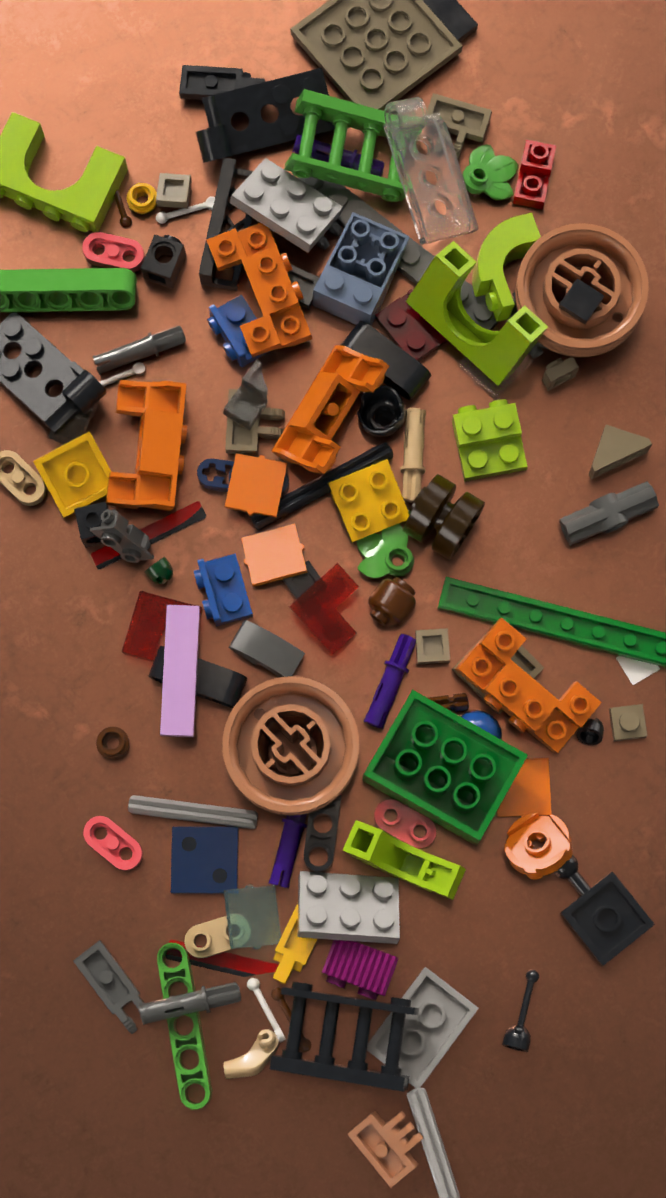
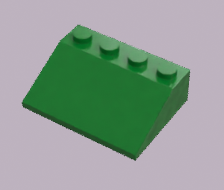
[362,690,528,846]

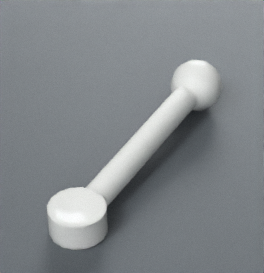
[156,196,215,224]
[100,362,146,387]
[247,978,286,1043]

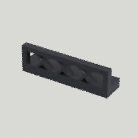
[199,158,253,291]

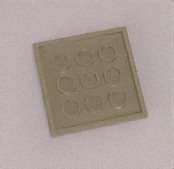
[290,0,462,111]

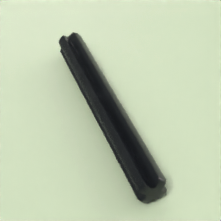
[250,442,393,530]

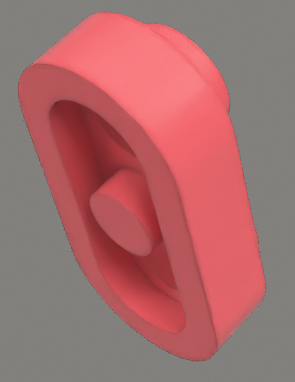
[82,232,145,272]
[374,799,436,849]
[83,816,143,871]

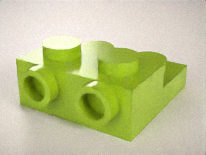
[452,399,528,482]

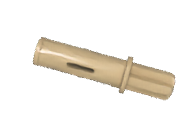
[400,408,426,503]

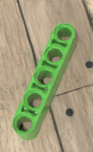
[0,268,137,312]
[157,943,212,1109]

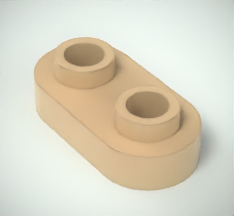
[0,450,47,506]
[184,914,250,958]

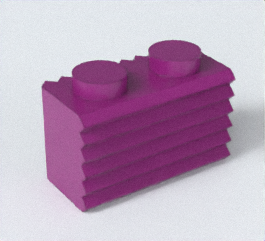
[322,940,399,1000]

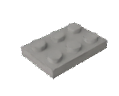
[230,158,343,252]
[298,871,400,944]
[367,967,479,1088]

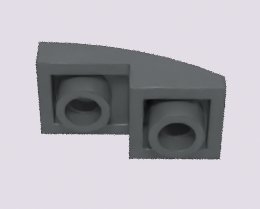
[228,620,305,677]

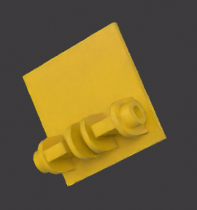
[328,459,409,542]

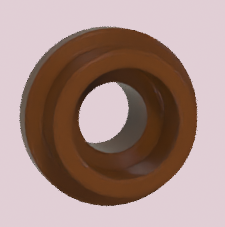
[96,727,129,760]

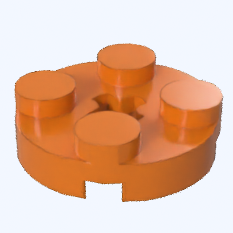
[504,813,573,880]

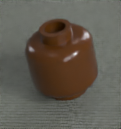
[368,577,416,626]

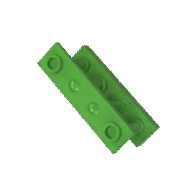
[284,89,423,202]

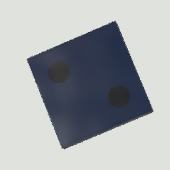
[171,827,239,894]

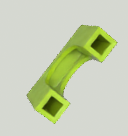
[0,112,128,232]
[406,241,548,386]

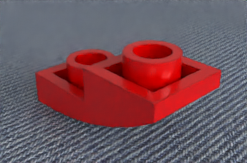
[513,140,557,210]

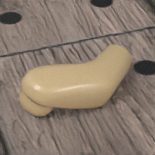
[224,1029,279,1079]

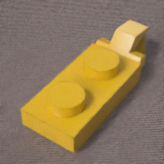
[273,903,318,985]

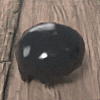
[357,385,406,437]

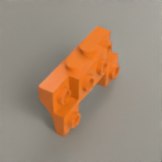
[207,223,313,357]
[271,345,389,474]
[106,379,187,511]
[455,618,602,753]

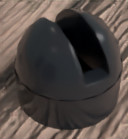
[576,718,604,745]

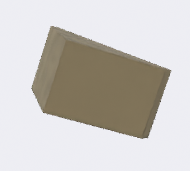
[589,425,652,480]

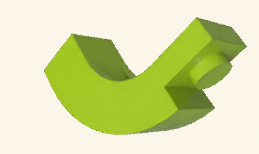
[472,213,541,322]
[342,820,466,900]

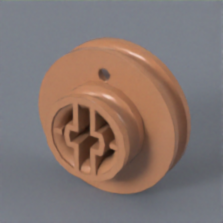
[515,223,649,357]
[222,676,359,816]

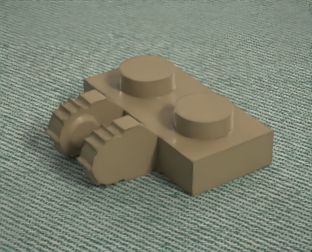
[424,93,492,159]
[225,389,285,454]

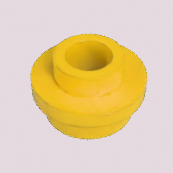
[127,183,157,214]

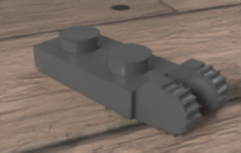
[73,940,145,1034]

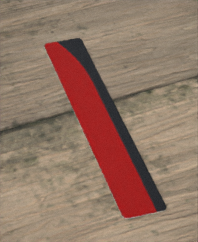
[91,501,206,570]
[166,940,279,977]

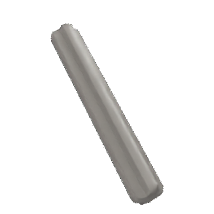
[128,795,258,829]
[407,1087,461,1198]

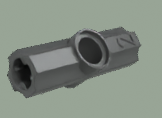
[559,481,659,546]

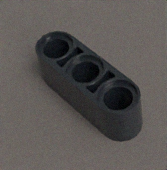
[341,321,431,401]
[148,646,247,708]
[304,793,342,873]

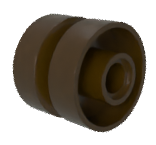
[403,474,485,560]

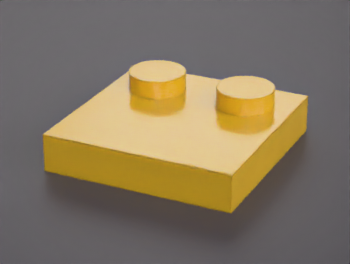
[33,431,111,517]

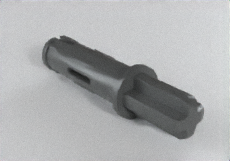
[92,325,186,375]
[139,982,241,1025]

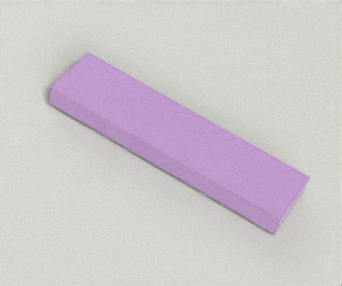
[160,605,200,737]

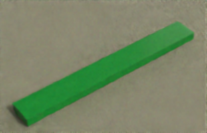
[437,577,666,668]

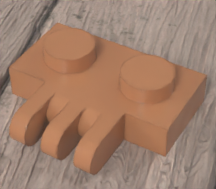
[347,1110,423,1188]

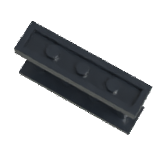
[270,982,419,1091]

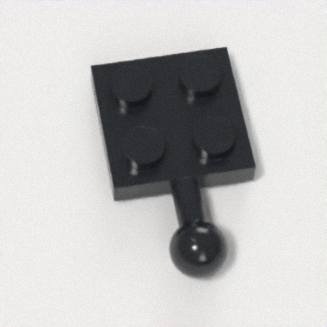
[554,855,655,966]

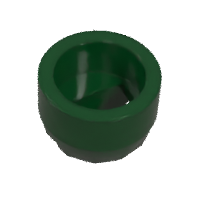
[144,557,173,584]

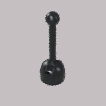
[502,969,539,1052]

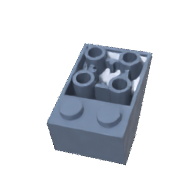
[312,212,410,326]

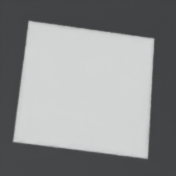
[616,656,660,685]

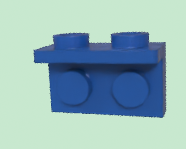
[207,294,270,368]
[194,553,253,627]

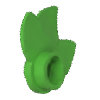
[462,144,518,200]
[357,524,414,579]

